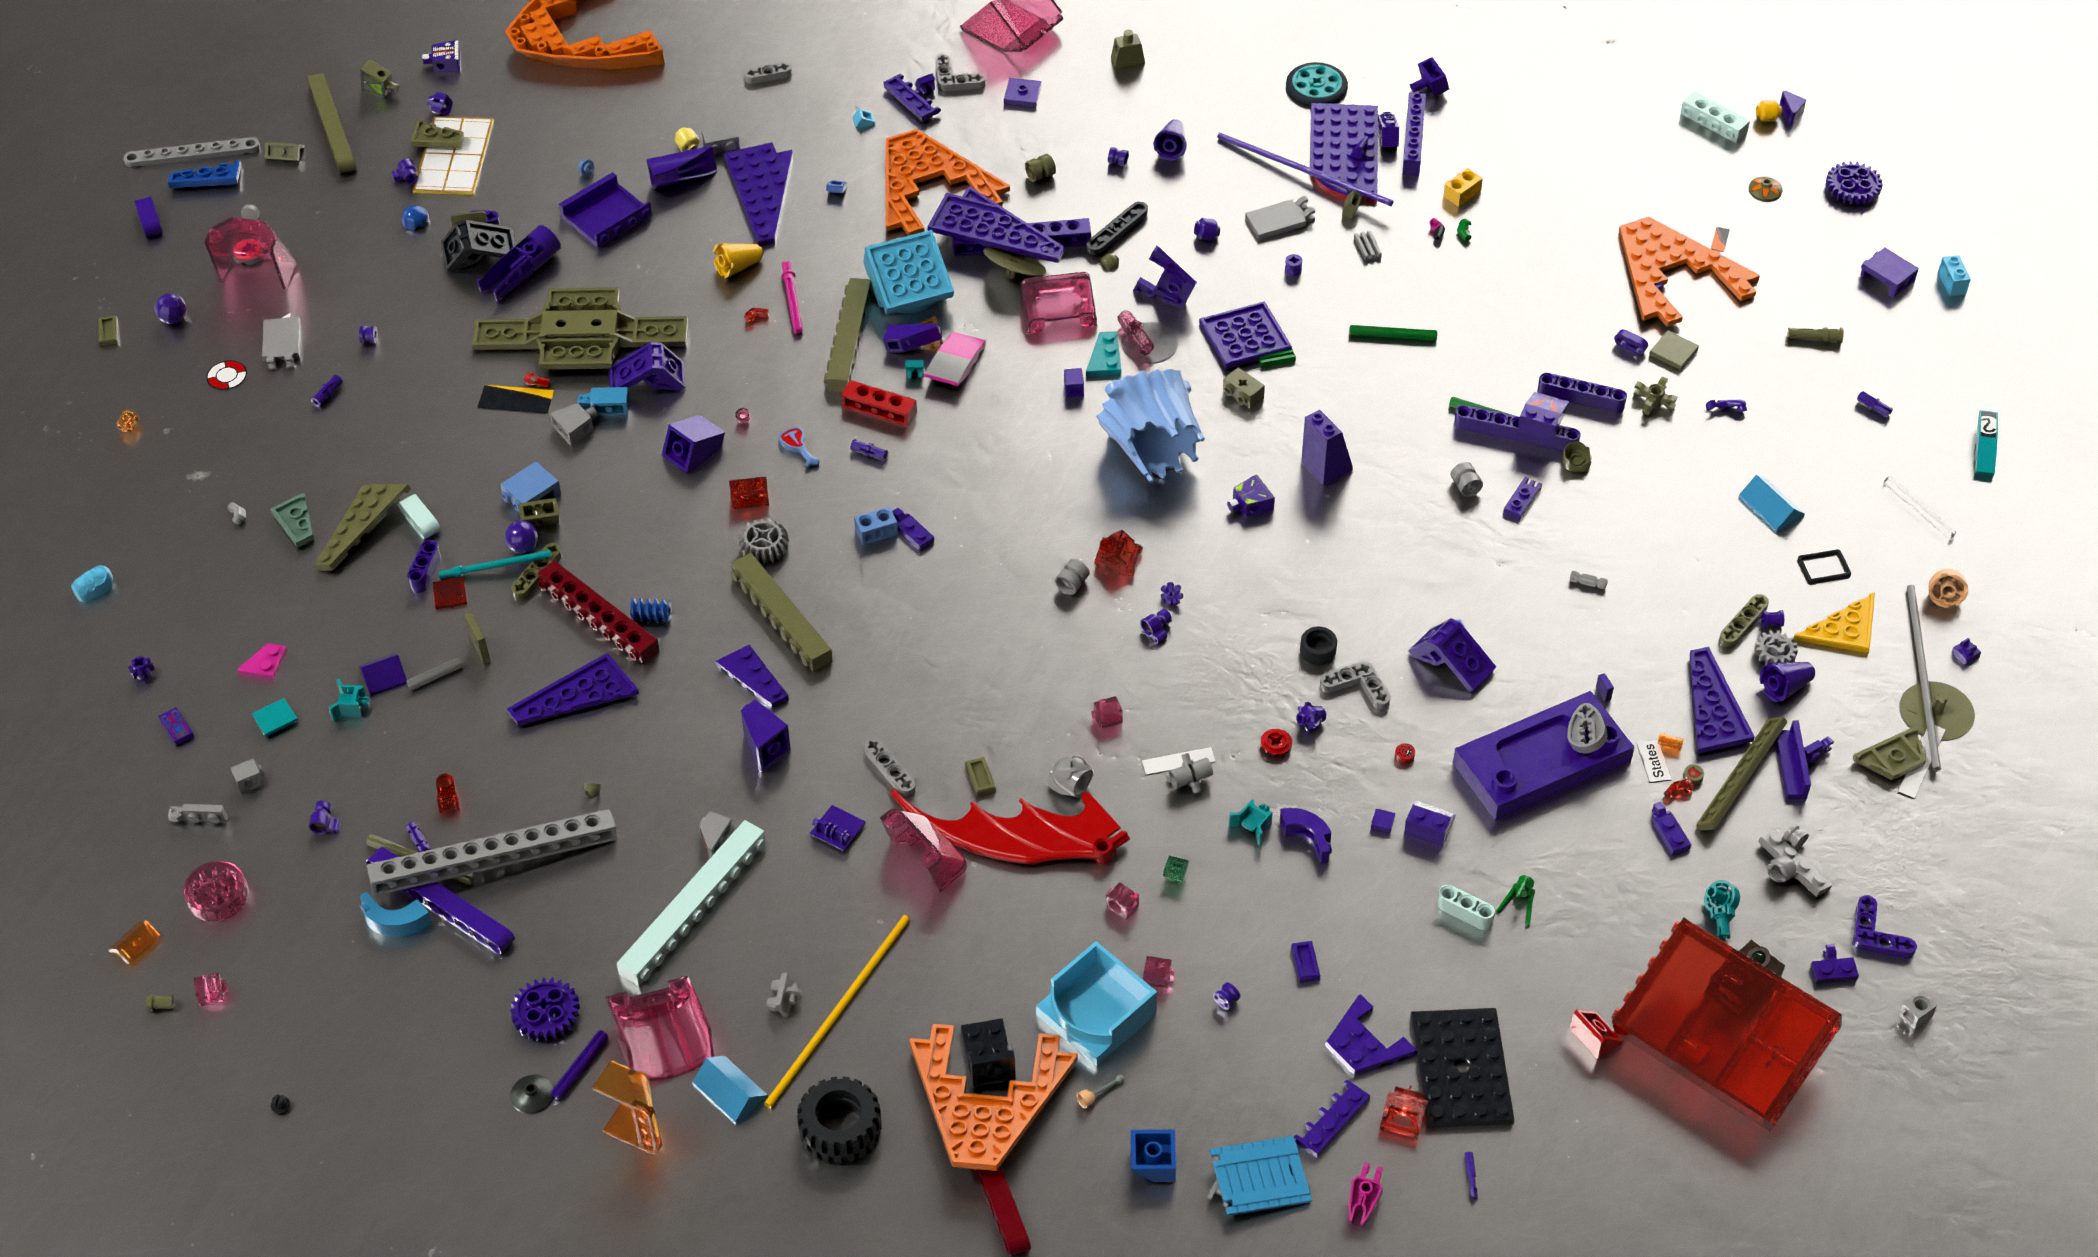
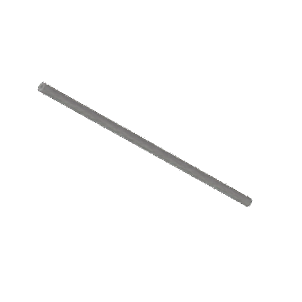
[1907,585,1941,772]

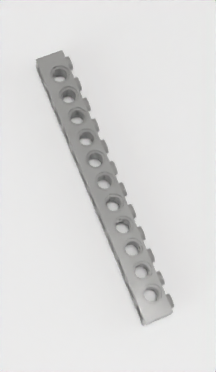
[366,809,617,896]

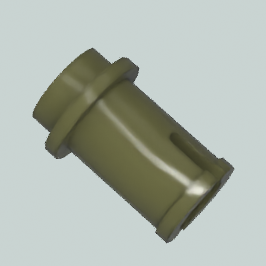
[146,994,174,1011]

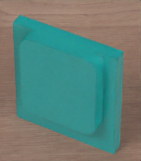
[252,698,298,736]

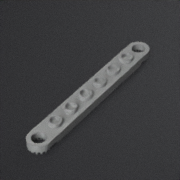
[123,137,260,168]

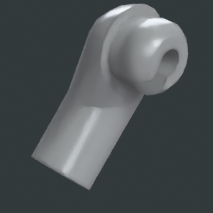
[227,502,246,525]

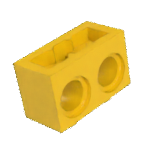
[1443,168,1483,207]

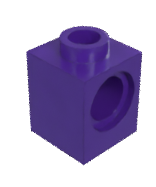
[1064,368,1084,397]

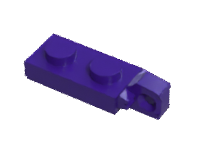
[892,508,935,550]
[1652,801,1692,854]

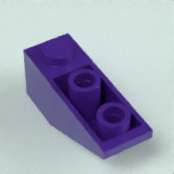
[1378,112,1400,147]
[883,324,943,353]

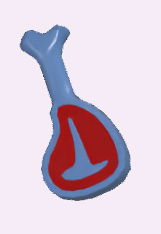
[779,427,820,468]

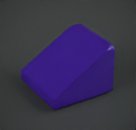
[1350,136,1368,160]

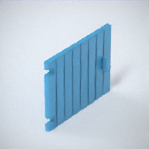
[1209,1136,1312,1216]

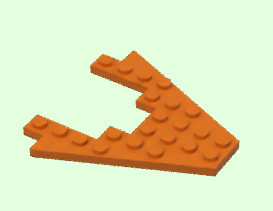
[886,129,1010,236]
[1619,216,1760,327]
[910,1024,1078,1171]

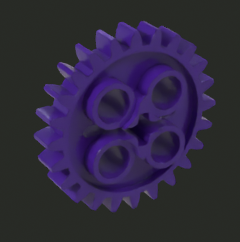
[1825,161,1883,205]
[510,977,580,1041]

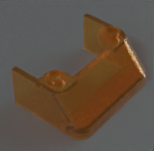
[592,1060,662,1155]

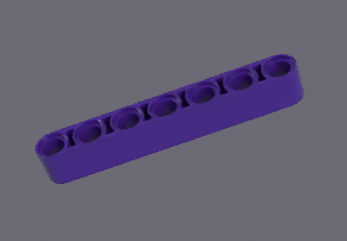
[1454,405,1581,451]

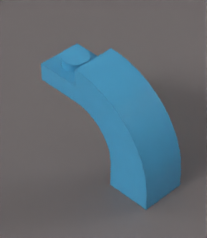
[360,892,432,937]

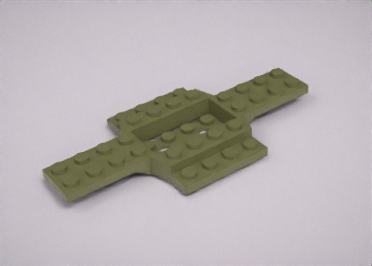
[472,287,688,369]

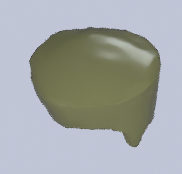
[1562,441,1592,472]

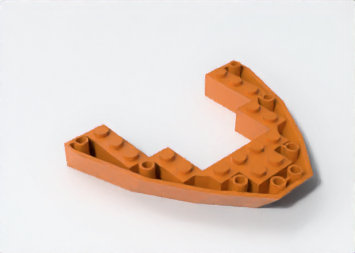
[505,0,665,69]

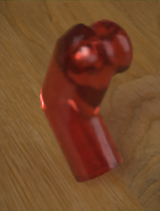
[744,308,770,322]
[1664,778,1694,799]

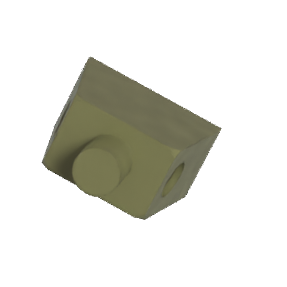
[1111,29,1145,69]

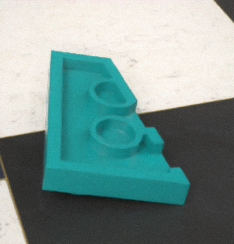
[1086,331,1122,376]

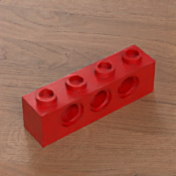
[841,380,917,427]

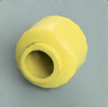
[674,127,700,152]

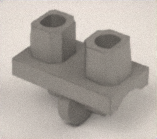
[767,973,803,1017]

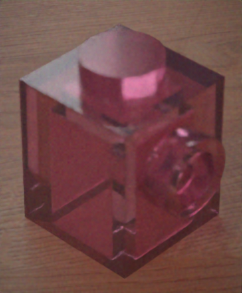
[1091,696,1123,729]
[1143,956,1175,989]

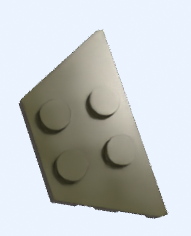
[1852,726,1926,780]

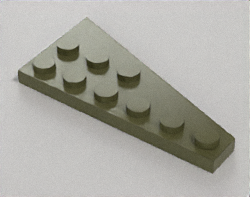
[314,484,411,571]

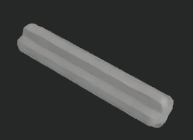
[406,657,462,690]

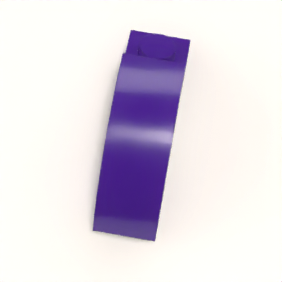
[1279,808,1332,864]

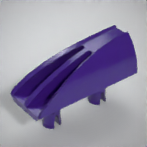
[647,145,717,189]

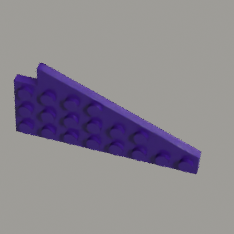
[724,142,793,246]

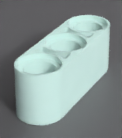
[398,494,441,539]
[1437,885,1495,930]

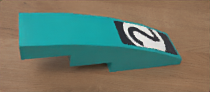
[1974,410,1998,476]

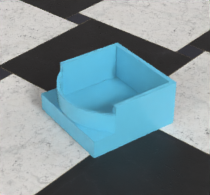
[863,230,954,315]
[1036,941,1157,1066]

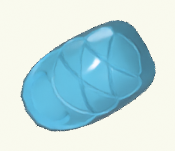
[71,565,113,602]

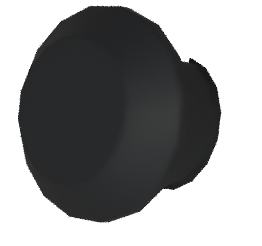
[271,1094,290,1114]

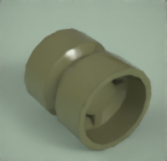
[1025,153,1056,182]

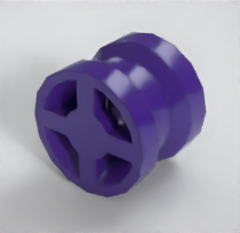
[1285,254,1303,276]
[359,326,378,343]
[1213,982,1241,1010]

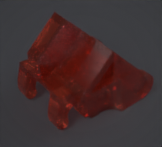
[1094,530,1143,576]
[1379,1086,1428,1141]

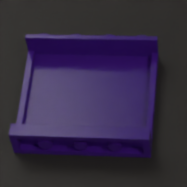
[558,172,652,248]

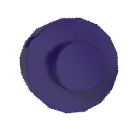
[428,92,453,115]

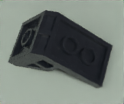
[441,220,516,271]
[961,1018,1016,1087]

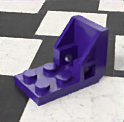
[609,342,685,391]
[1408,618,1496,692]

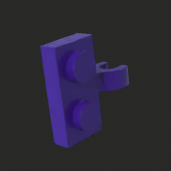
[1811,944,1859,984]

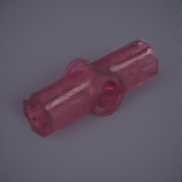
[1117,310,1154,356]

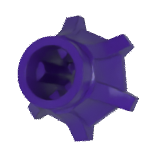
[1296,702,1326,733]

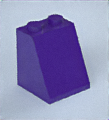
[662,415,725,473]
[741,699,791,772]

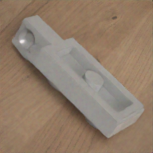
[168,804,228,823]

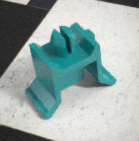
[329,679,370,722]
[1228,799,1273,846]

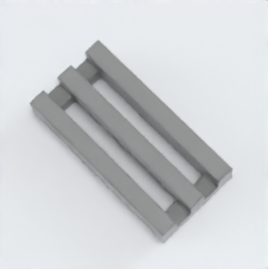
[1354,230,1382,261]

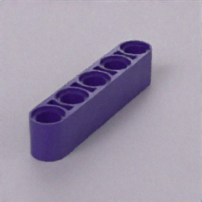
[1537,372,1627,413]

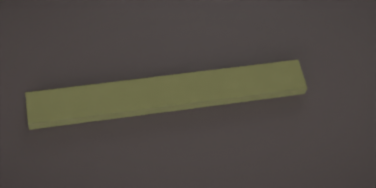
[1696,717,1787,831]

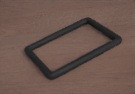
[1798,549,1851,582]

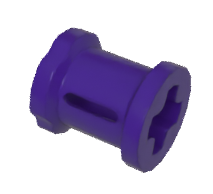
[1761,610,1785,628]

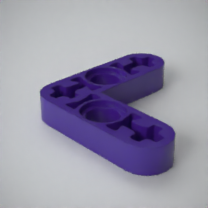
[1853,895,1917,959]

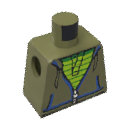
[360,60,400,98]

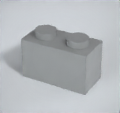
[702,124,740,154]

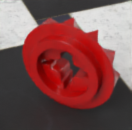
[1261,729,1292,756]

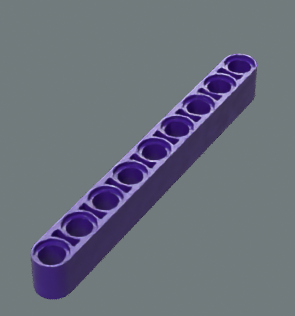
[366,846,515,954]

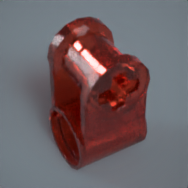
[436,773,460,813]

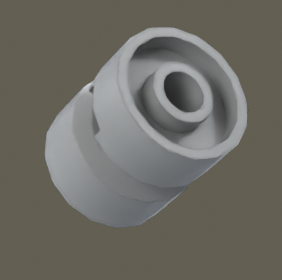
[1450,462,1483,497]
[1055,559,1089,595]

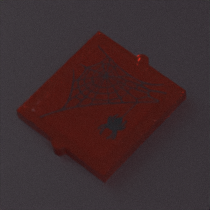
[433,577,467,609]

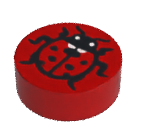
[1395,743,1415,763]

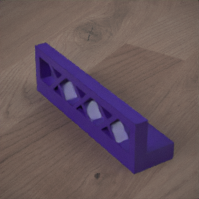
[1776,720,1811,799]

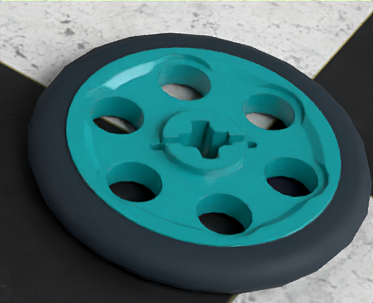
[1286,62,1348,105]

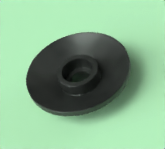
[510,1075,553,1113]

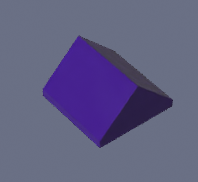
[359,653,407,696]

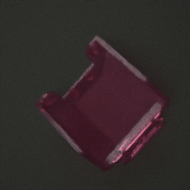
[204,217,296,290]

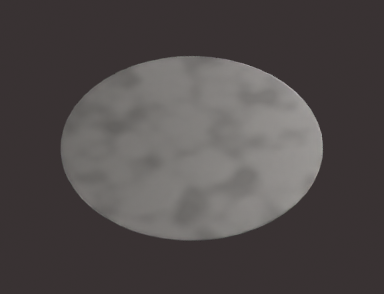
[1121,322,1178,363]

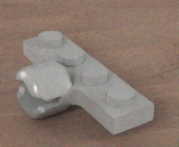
[1758,831,1832,897]

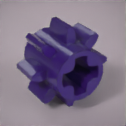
[128,656,155,680]

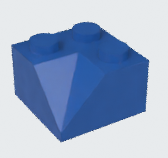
[1131,1130,1176,1182]

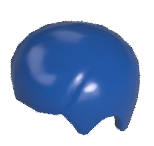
[402,205,429,231]

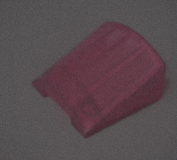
[606,976,714,1081]

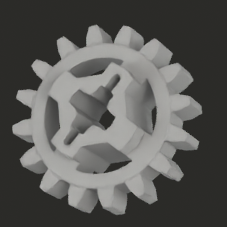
[1754,630,1798,666]

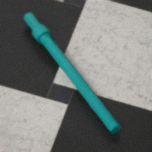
[438,550,552,579]

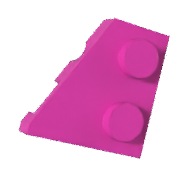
[237,643,288,680]

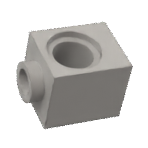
[230,759,264,794]
[1899,991,1937,1030]

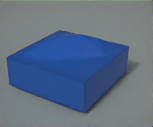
[826,180,847,193]

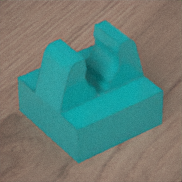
[906,360,924,379]

